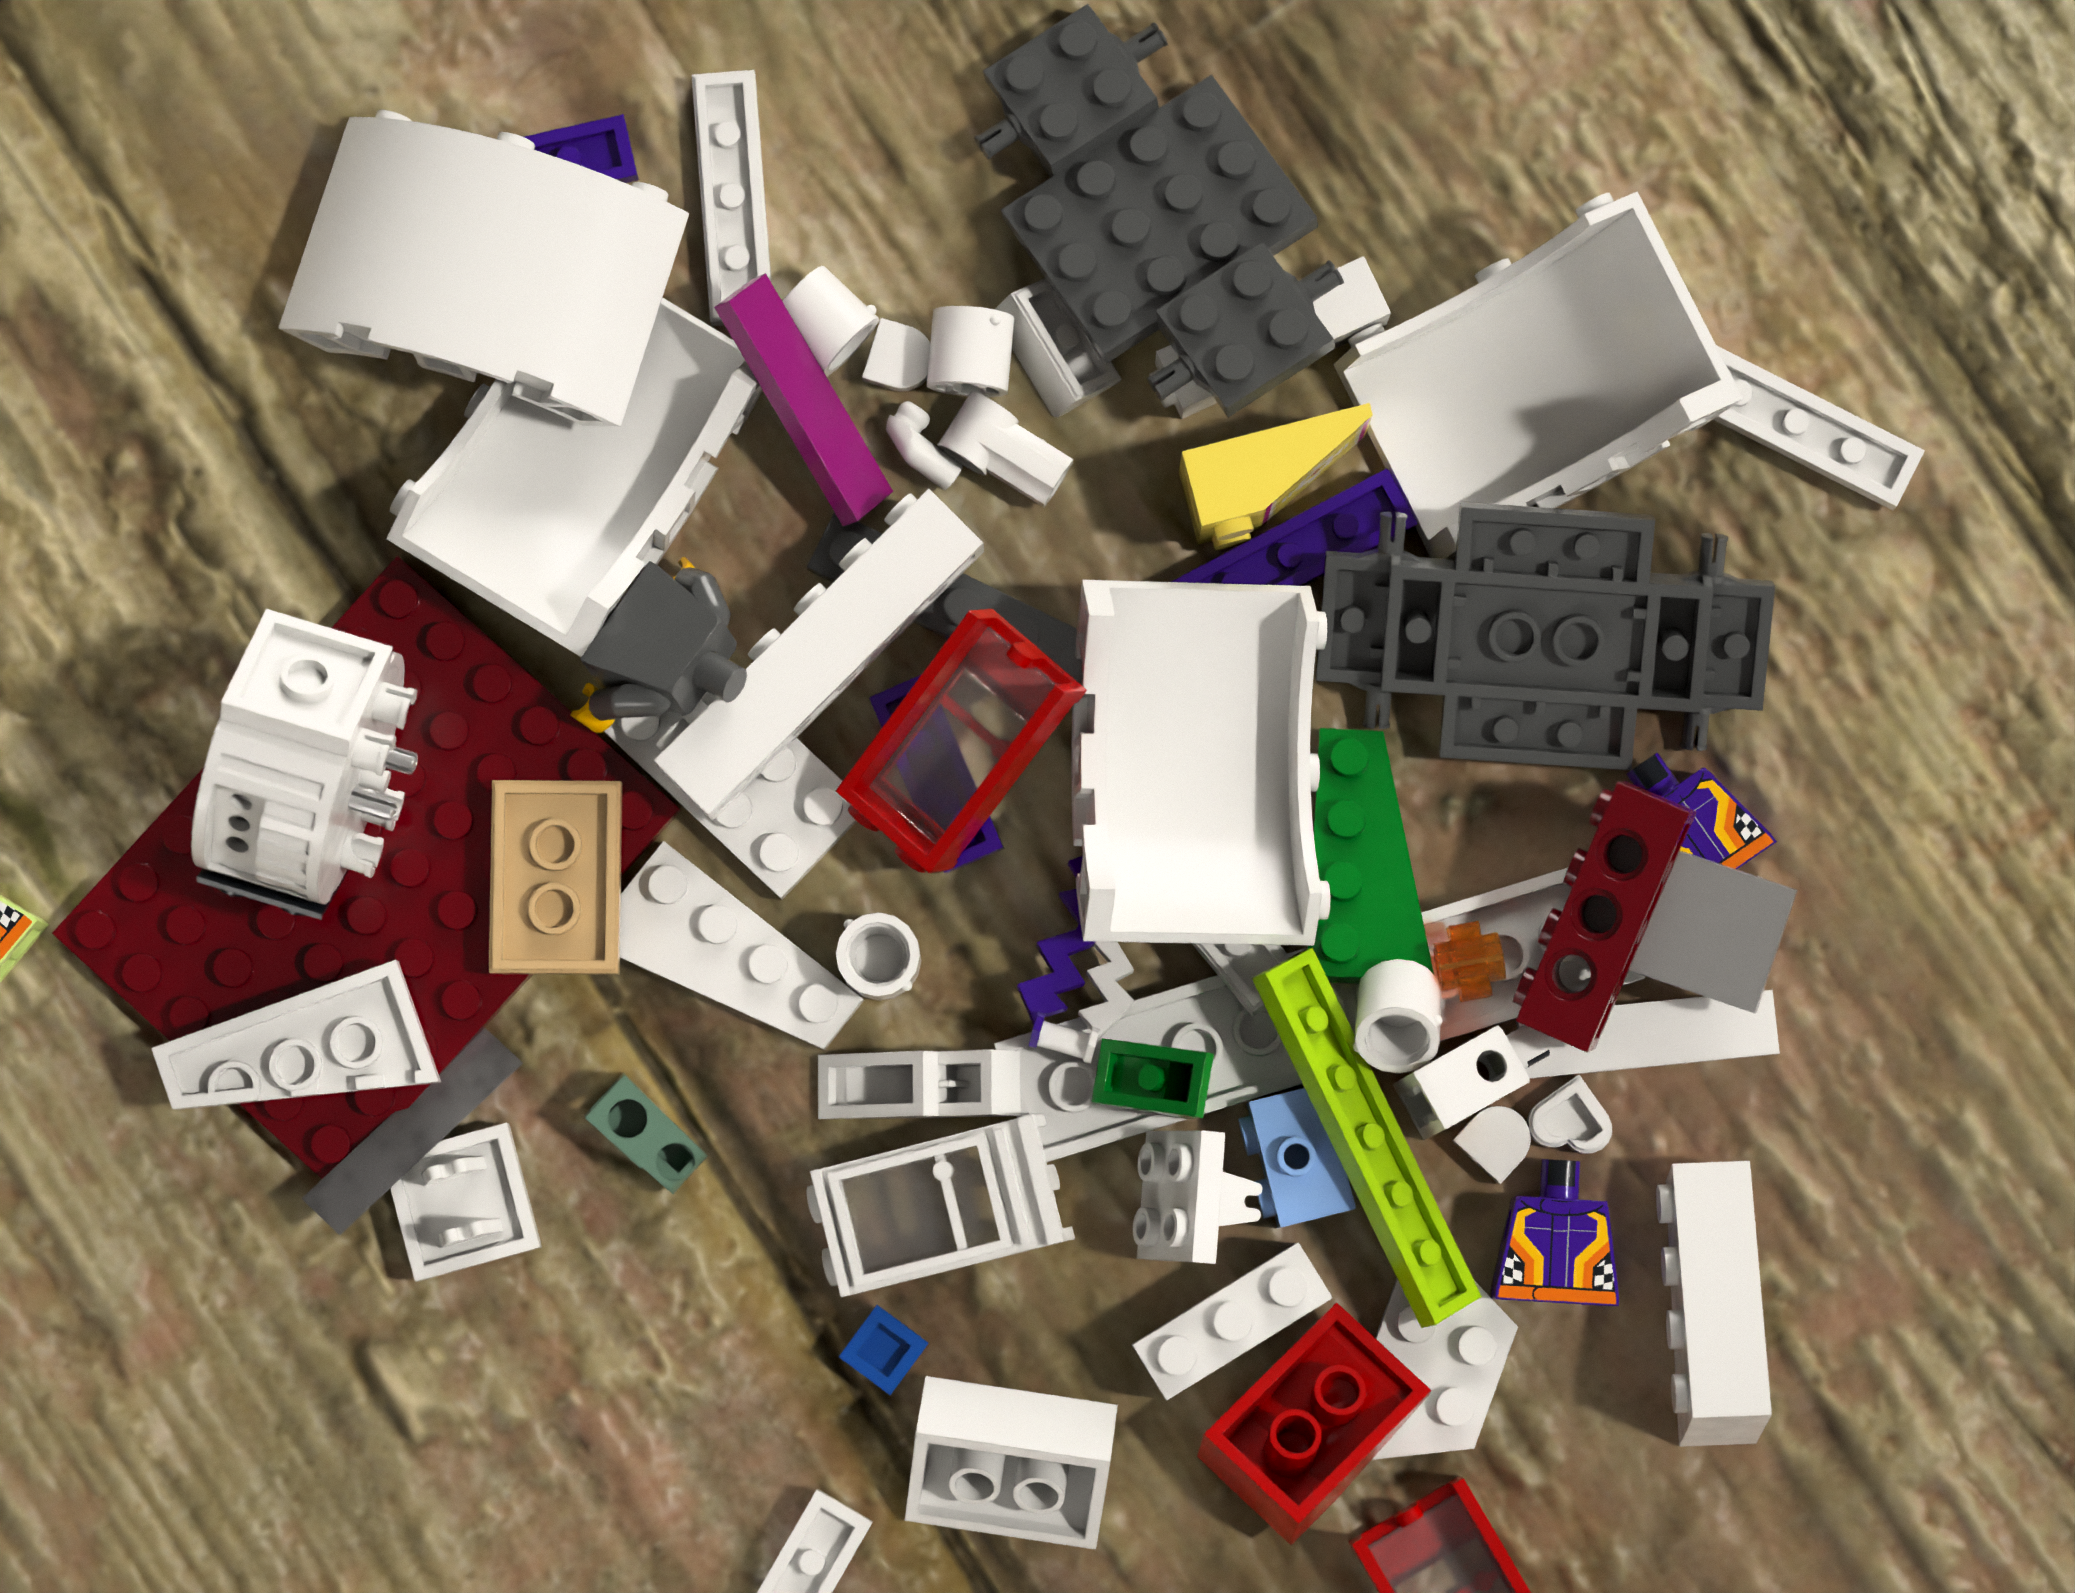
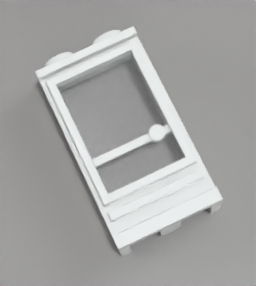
[806,1114,1075,1297]

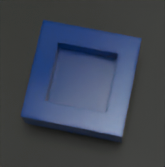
[839,1305,929,1395]

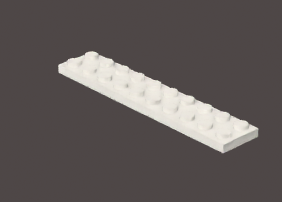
[994,868,1645,1163]

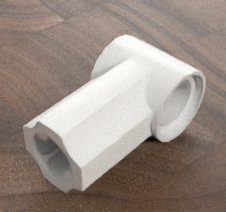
[937,391,1073,507]

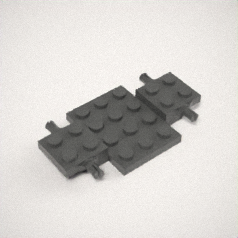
[974,4,1344,418]
[1316,502,1775,770]

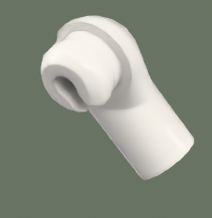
[886,401,962,490]

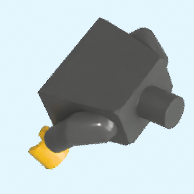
[570,557,747,733]

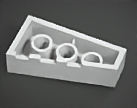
[1656,1161,1772,1447]

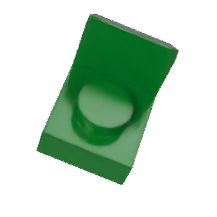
[1091,1038,1214,1120]

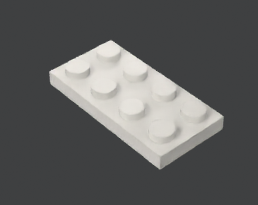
[604,691,857,900]

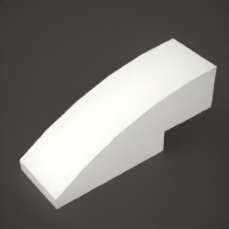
[818,1049,1021,1119]

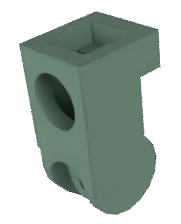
[584,1072,708,1194]

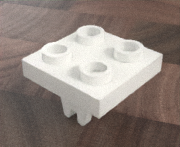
[390,1123,542,1282]
[1133,1131,1263,1264]

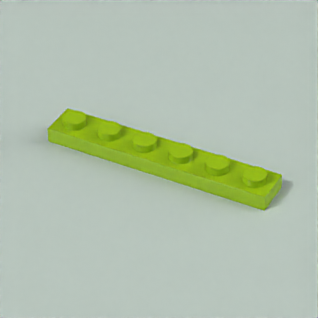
[1252,947,1482,1328]

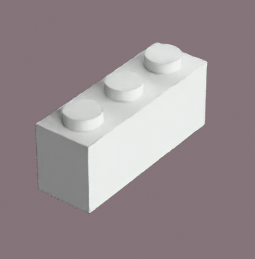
[1131,1242,1333,1401]

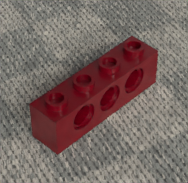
[1513,781,1697,1052]

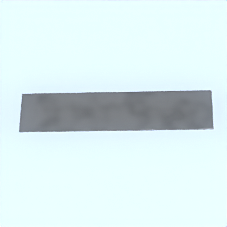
[302,1028,523,1235]

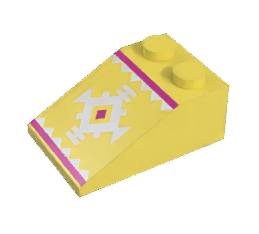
[1179,403,1373,550]

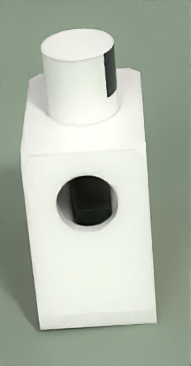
[1392,1025,1550,1140]

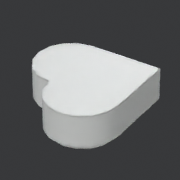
[1527,1075,1612,1154]

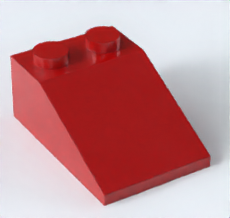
[1197,1302,1432,1545]

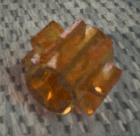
[1433,921,1506,1002]

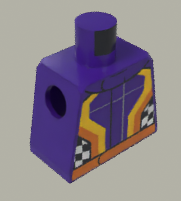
[1626,752,1777,869]
[1490,1159,1619,1306]

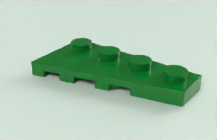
[1308,728,1434,984]

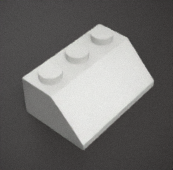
[905,1376,1118,1549]

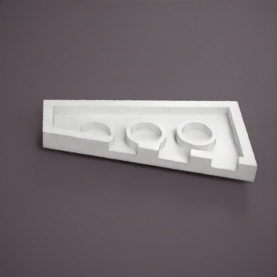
[620,841,864,1050]
[151,960,441,1110]

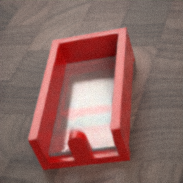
[836,609,1087,873]
[1348,1476,1531,1593]

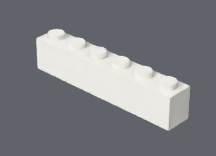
[654,489,984,821]

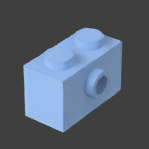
[1238,1088,1356,1228]

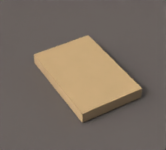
[489,780,622,975]

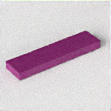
[714,273,893,527]

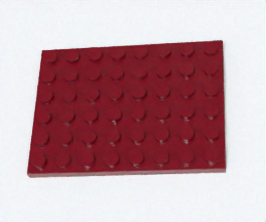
[52,556,681,1179]

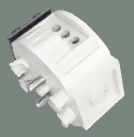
[191,609,418,920]

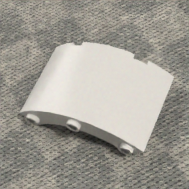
[278,110,689,427]
[1333,192,1743,559]
[387,297,762,657]
[1071,580,1330,945]

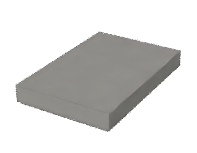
[1584,835,1798,1013]

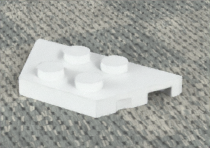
[1372,1278,1518,1460]

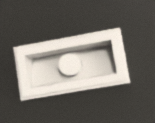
[995,278,1122,418]

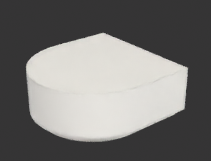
[862,318,930,392]
[1452,1106,1531,1184]

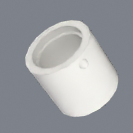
[782,266,879,377]
[927,306,1014,397]
[836,912,921,1001]
[1353,959,1442,1074]

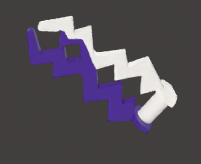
[1017,856,1135,1064]

